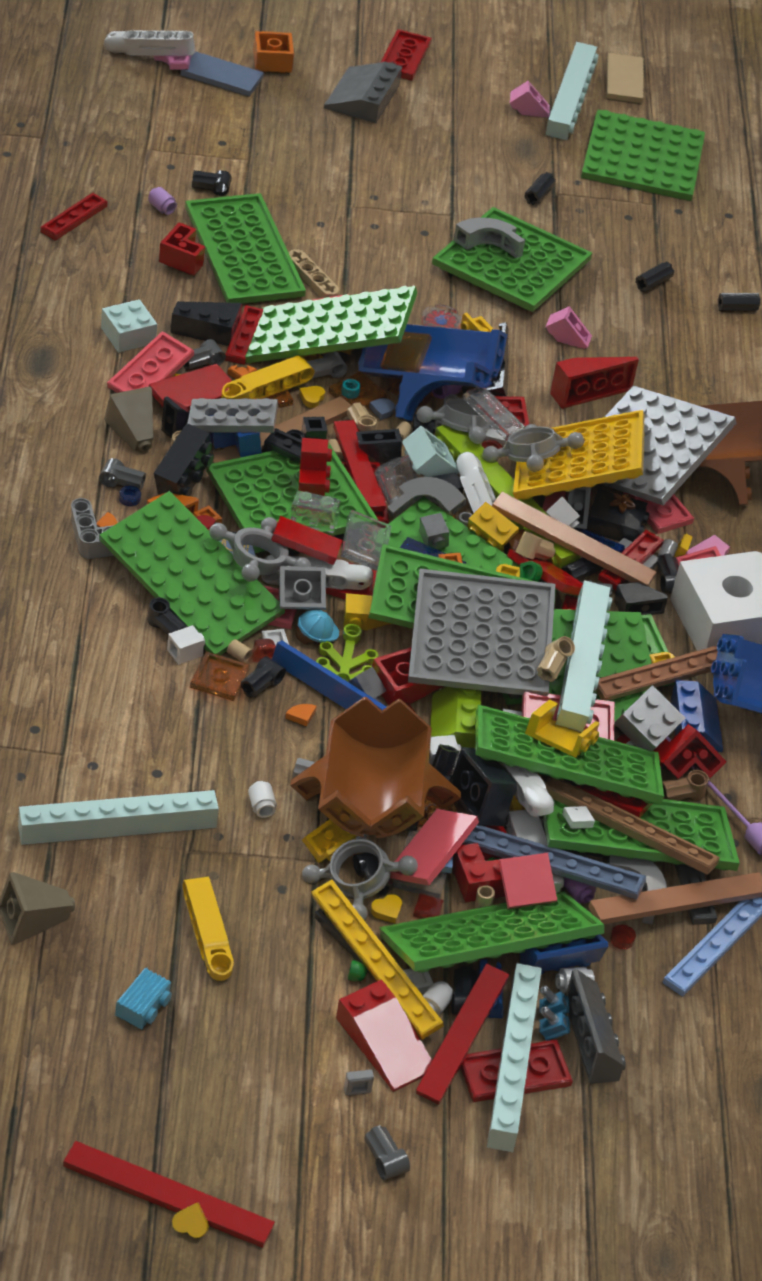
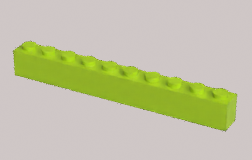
[435,424,581,569]

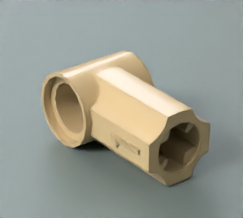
[347,402,377,432]
[515,531,556,561]
[537,636,575,682]

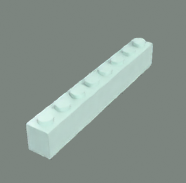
[546,42,599,140]
[556,580,612,732]
[18,790,219,845]
[487,963,542,1152]

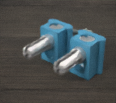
[539,986,570,1041]

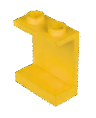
[525,699,600,758]

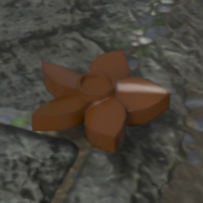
[609,493,635,514]

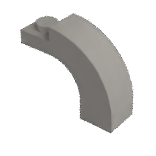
[453,218,525,259]
[387,477,466,519]
[607,855,667,924]

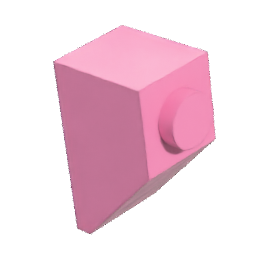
[510,81,550,118]
[546,306,592,349]

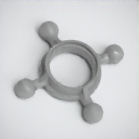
[417,394,512,444]
[482,424,584,472]
[209,517,311,582]
[302,834,418,920]

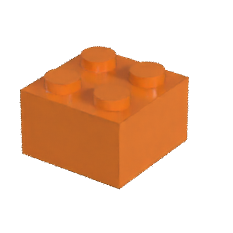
[253,31,294,73]

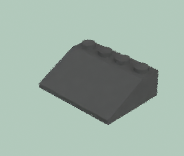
[324,62,402,123]

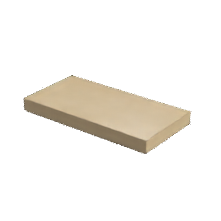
[606,53,643,104]

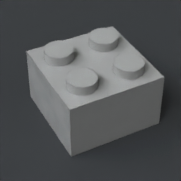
[614,685,685,751]

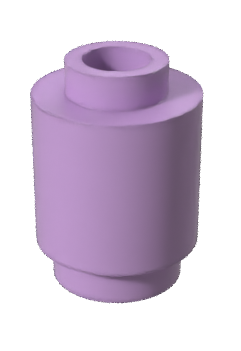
[148,187,177,215]

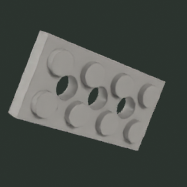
[188,398,278,433]

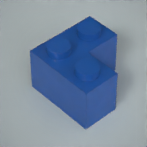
[209,415,262,457]

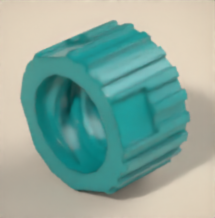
[341,379,361,399]

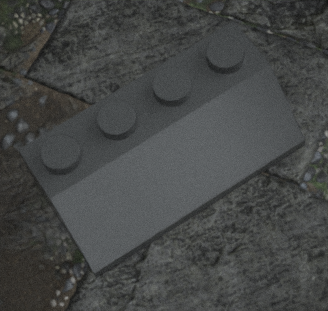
[566,970,626,1084]

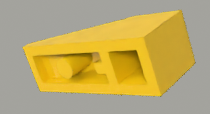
[343,593,391,630]

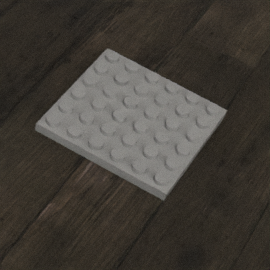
[600,386,737,505]
[408,569,555,696]

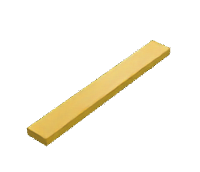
[311,880,444,1040]

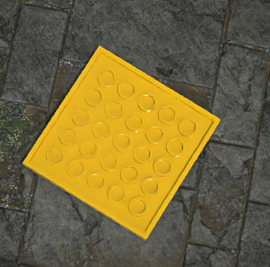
[513,410,645,500]

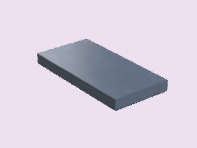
[181,51,264,96]

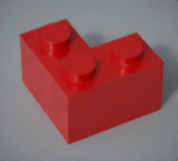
[159,222,205,275]
[298,438,332,501]
[658,724,727,779]
[452,843,505,902]

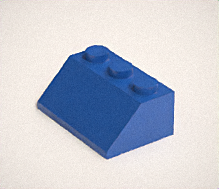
[671,680,723,752]
[520,934,608,975]

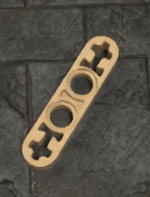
[289,249,339,298]

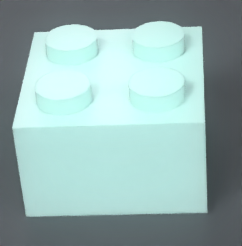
[101,299,157,353]
[402,426,459,477]

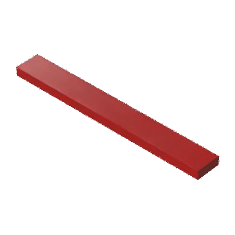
[63,1140,275,1248]

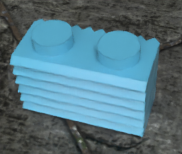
[115,968,172,1030]

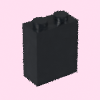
[585,489,650,542]

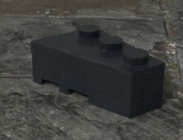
[170,301,242,346]

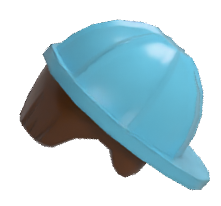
[296,610,339,644]

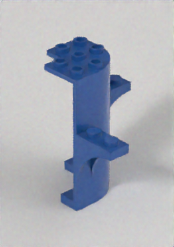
[358,324,508,422]
[711,634,762,762]

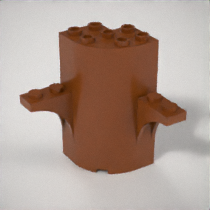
[698,401,762,506]
[290,697,461,838]

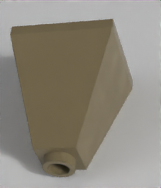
[104,386,154,452]
[0,872,75,945]

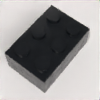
[154,423,214,496]
[451,747,517,826]

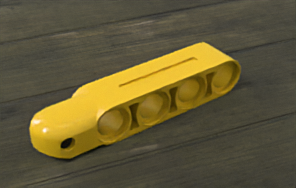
[221,356,315,399]
[183,877,234,981]

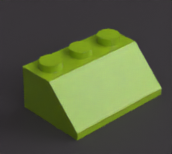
[430,687,481,748]

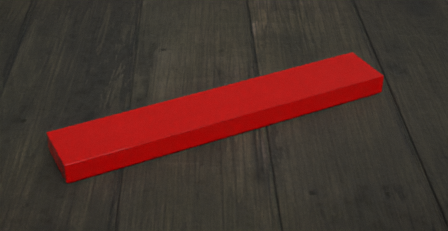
[333,420,386,512]
[416,964,509,1105]

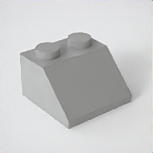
[279,566,326,610]

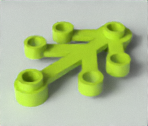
[316,624,378,681]

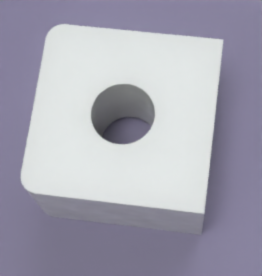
[670,551,762,651]

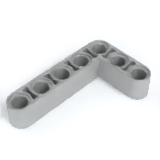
[71,498,114,559]

